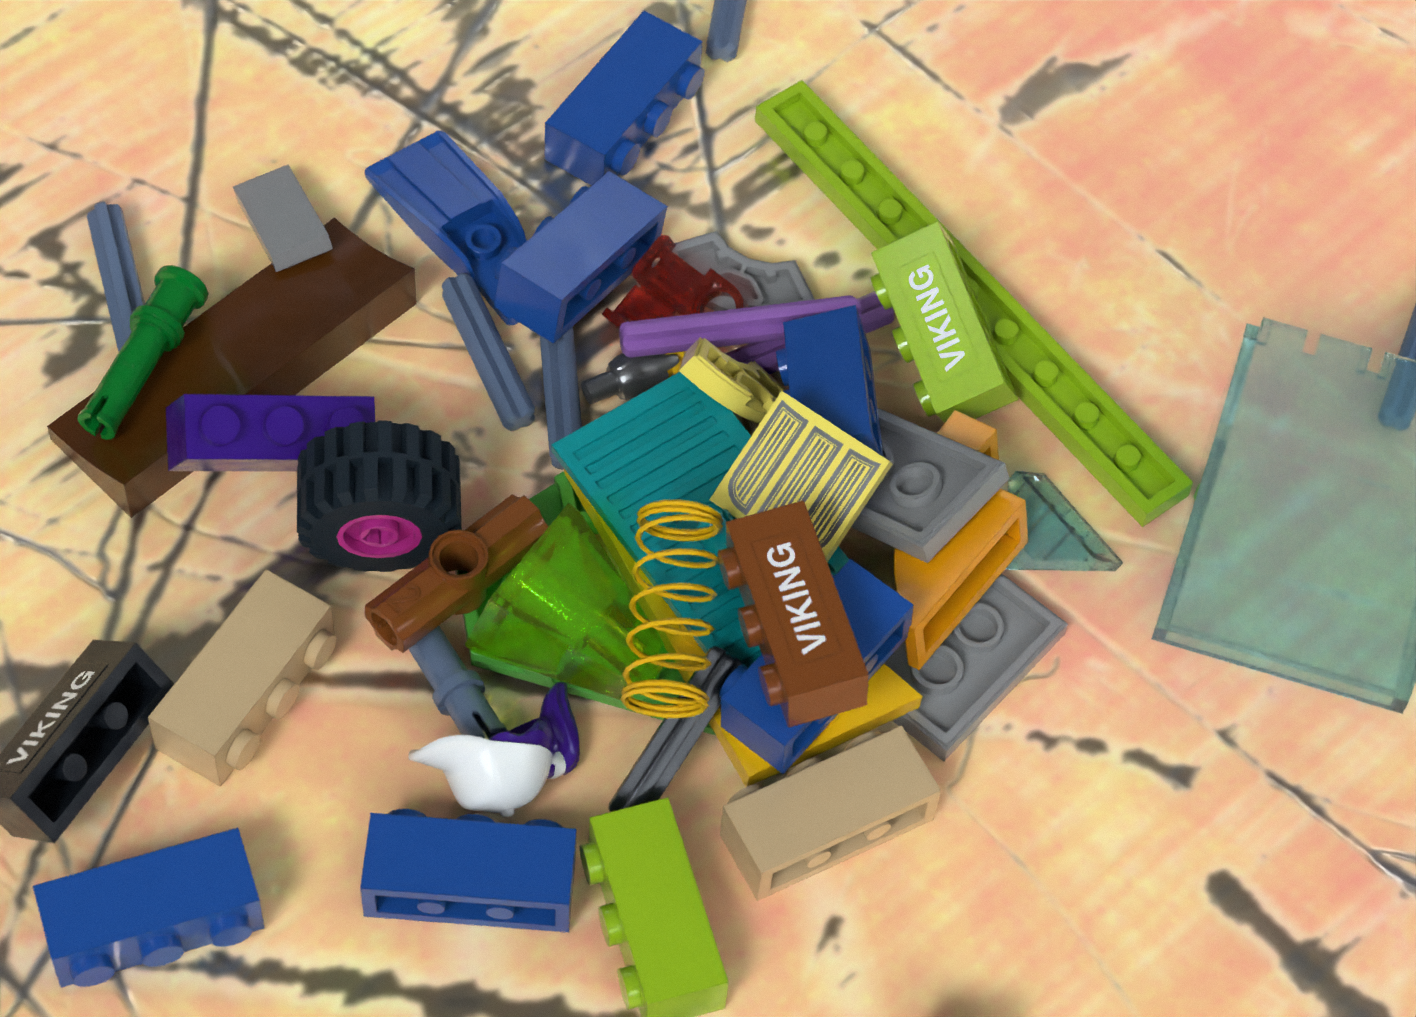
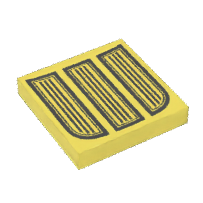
[709,391,893,563]

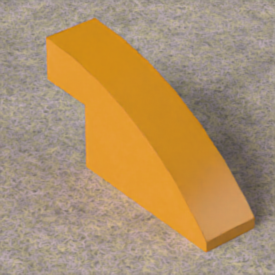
[894,410,1028,670]

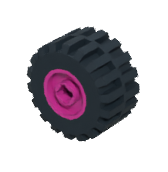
[297,420,462,572]

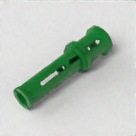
[77,265,209,440]

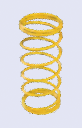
[620,499,724,718]

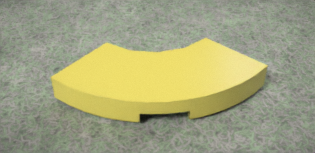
[679,337,786,424]

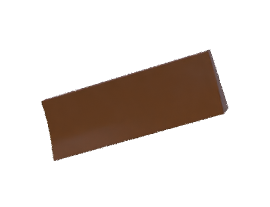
[47,217,417,518]

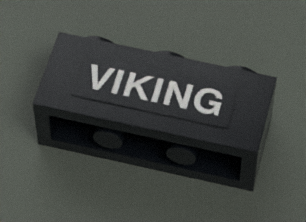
[0,640,174,843]

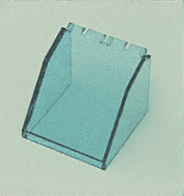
[1151,317,1416,714]

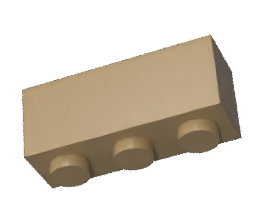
[148,569,337,787]
[720,725,941,901]

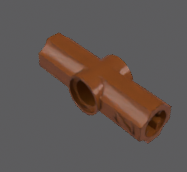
[365,494,550,653]

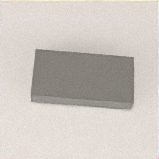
[233,164,333,272]

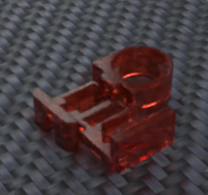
[602,235,749,330]

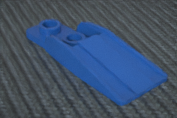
[365,131,527,326]

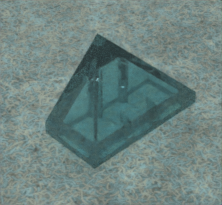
[1006,471,1124,572]

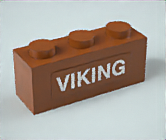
[717,500,869,728]

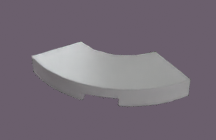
[660,231,815,311]

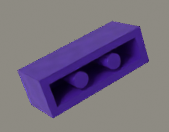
[166,394,375,472]

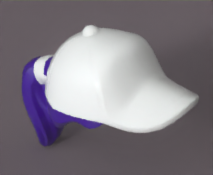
[408,681,580,817]

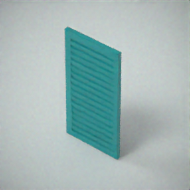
[551,372,849,668]

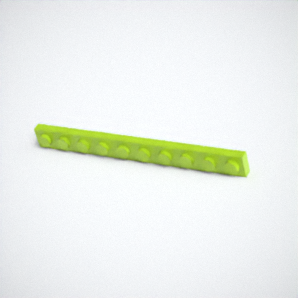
[755,80,1193,527]

